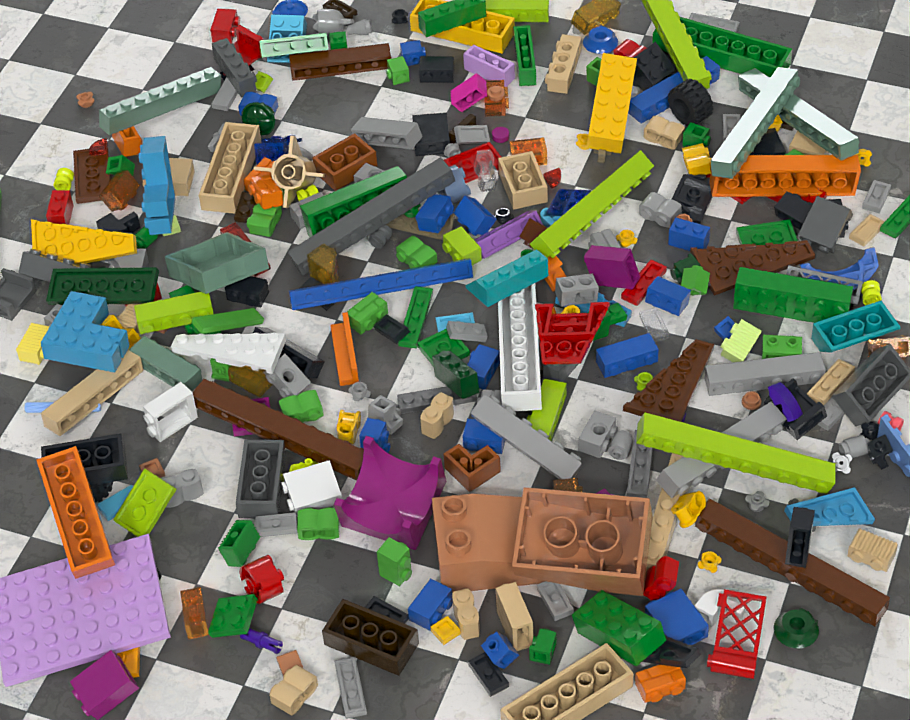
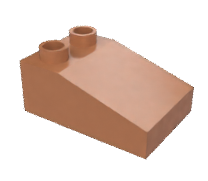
[512,487,653,596]
[432,494,545,593]

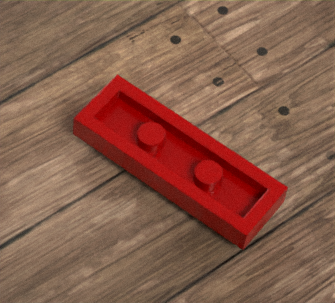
[621,260,667,306]

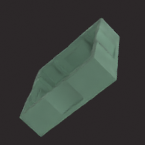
[165,232,269,294]

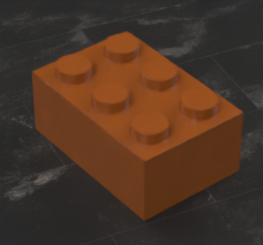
[312,133,377,191]

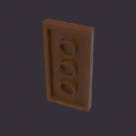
[73,146,112,204]

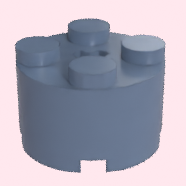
[438,165,471,204]

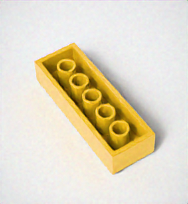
[410,0,515,54]
[586,53,637,154]

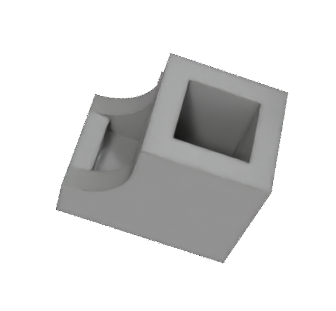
[368,395,403,435]

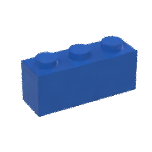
[596,333,659,378]

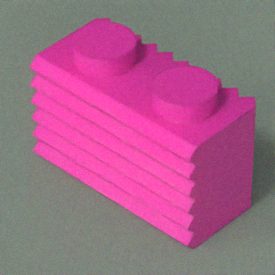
[451,73,487,112]

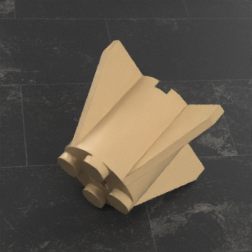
[254,136,325,208]

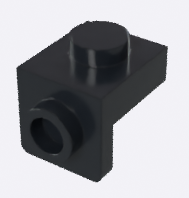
[867,435,893,470]

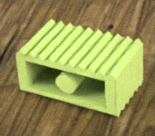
[720,319,762,362]

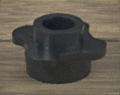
[392,9,408,24]
[493,208,514,224]
[860,421,879,440]

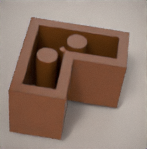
[444,444,501,492]

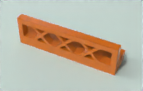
[330,312,359,386]

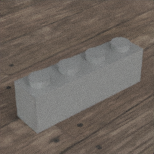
[351,117,423,150]

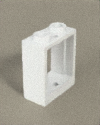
[143,382,198,442]

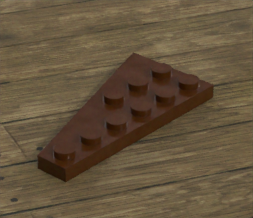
[690,240,815,296]
[623,339,714,422]

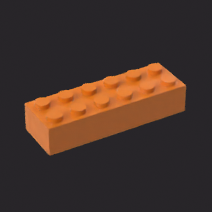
[36,446,115,579]

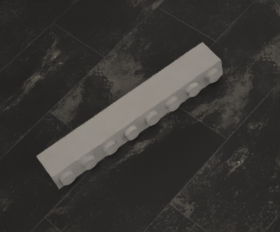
[656,402,786,498]

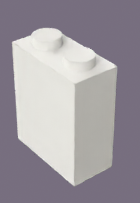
[281,460,342,517]

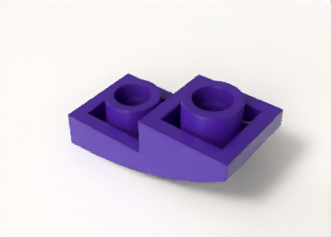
[768,382,803,422]

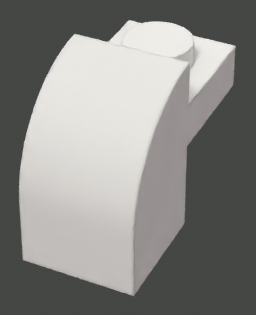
[695,589,745,628]

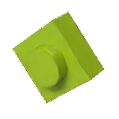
[255,71,273,93]

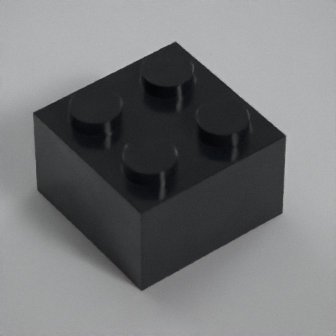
[634,42,676,91]

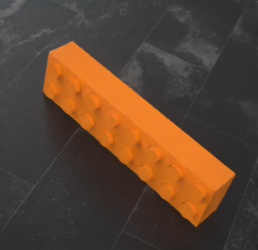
[709,155,861,197]

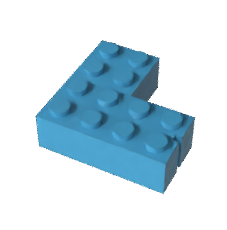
[139,136,176,235]
[41,291,130,373]

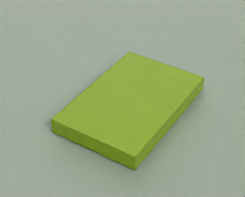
[113,468,177,537]

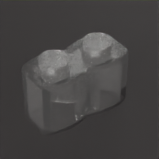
[474,149,498,192]

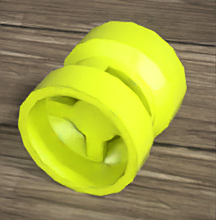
[53,168,74,190]
[296,184,319,201]
[861,280,882,306]

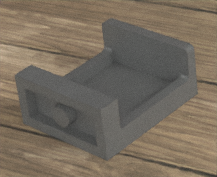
[798,196,853,254]
[0,268,37,321]

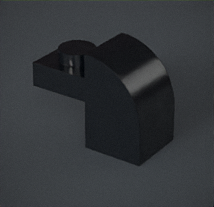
[96,211,141,233]

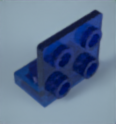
[254,135,302,165]
[547,189,591,230]

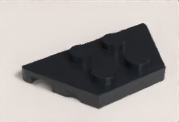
[672,174,713,224]

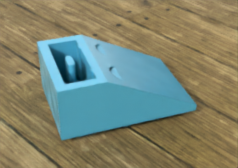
[267,15,307,63]

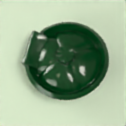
[241,102,275,135]
[773,608,819,649]

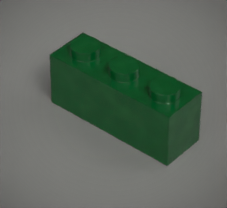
[432,350,480,399]

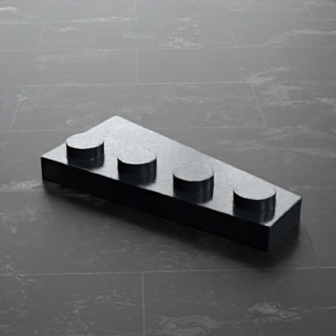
[621,636,701,668]

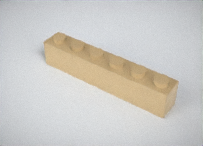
[41,350,143,436]

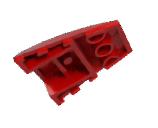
[535,302,610,365]

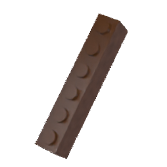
[289,43,391,81]

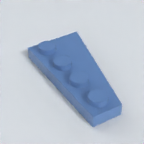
[877,414,910,477]

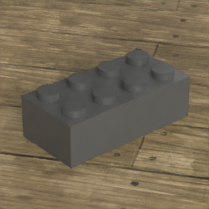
[832,344,910,427]
[236,440,286,518]

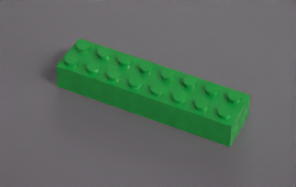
[652,17,792,78]

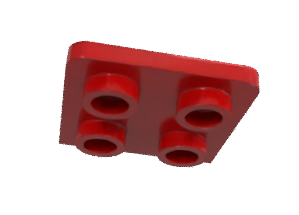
[233,25,264,65]

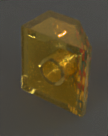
[307,243,339,284]

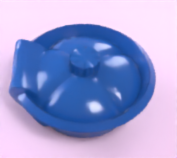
[272,0,308,17]
[583,26,618,54]

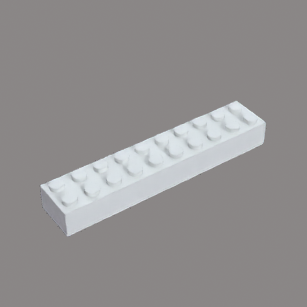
[497,266,542,411]

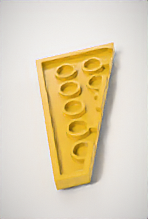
[31,219,137,265]

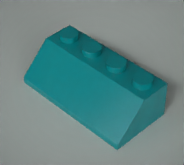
[465,249,549,307]
[811,300,900,353]

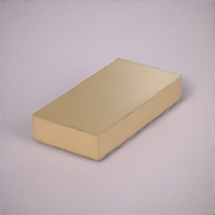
[849,214,885,247]

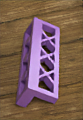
[474,210,543,259]

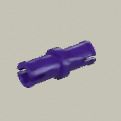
[240,628,283,654]

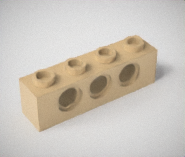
[545,34,582,94]

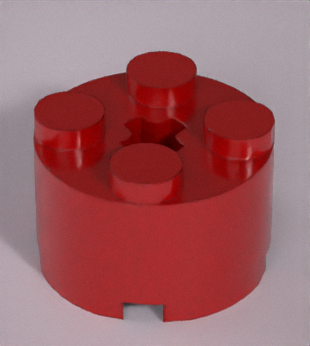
[239,555,284,604]

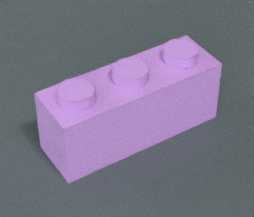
[463,44,515,88]

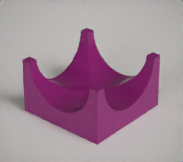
[333,436,447,550]

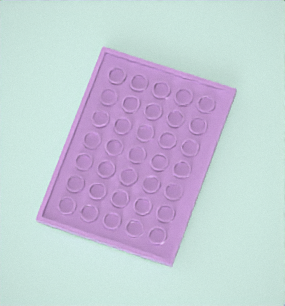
[0,534,171,687]

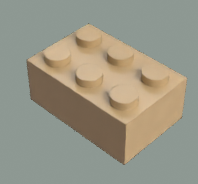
[498,151,548,210]

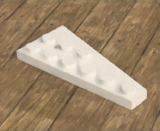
[171,333,286,374]

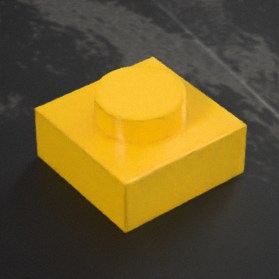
[431,616,461,645]

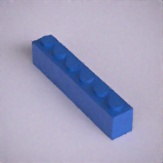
[628,56,720,124]

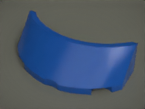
[799,247,879,290]

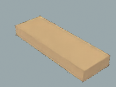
[807,359,855,405]

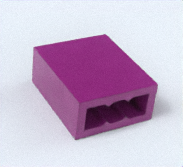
[584,245,640,289]
[70,650,139,720]

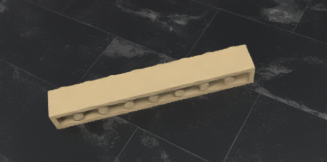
[646,453,683,571]

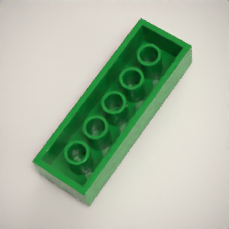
[300,166,407,237]
[733,267,853,323]

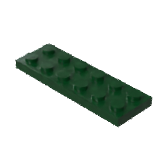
[46,267,159,305]

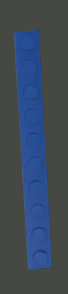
[289,258,473,310]

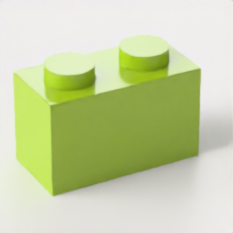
[442,226,482,265]

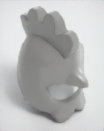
[312,9,354,35]

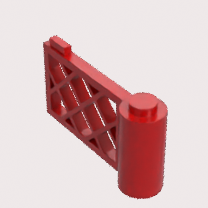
[707,589,767,679]

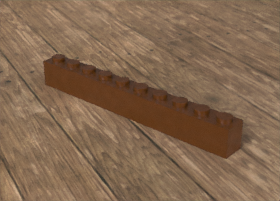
[192,379,364,481]
[695,498,890,627]

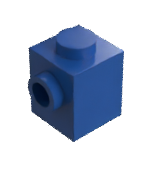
[400,40,426,66]
[481,631,519,669]

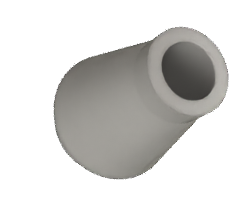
[347,19,372,35]

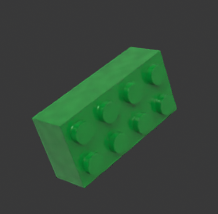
[572,590,666,666]

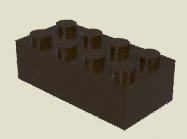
[322,599,419,676]

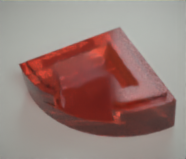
[89,138,108,156]
[543,168,561,189]

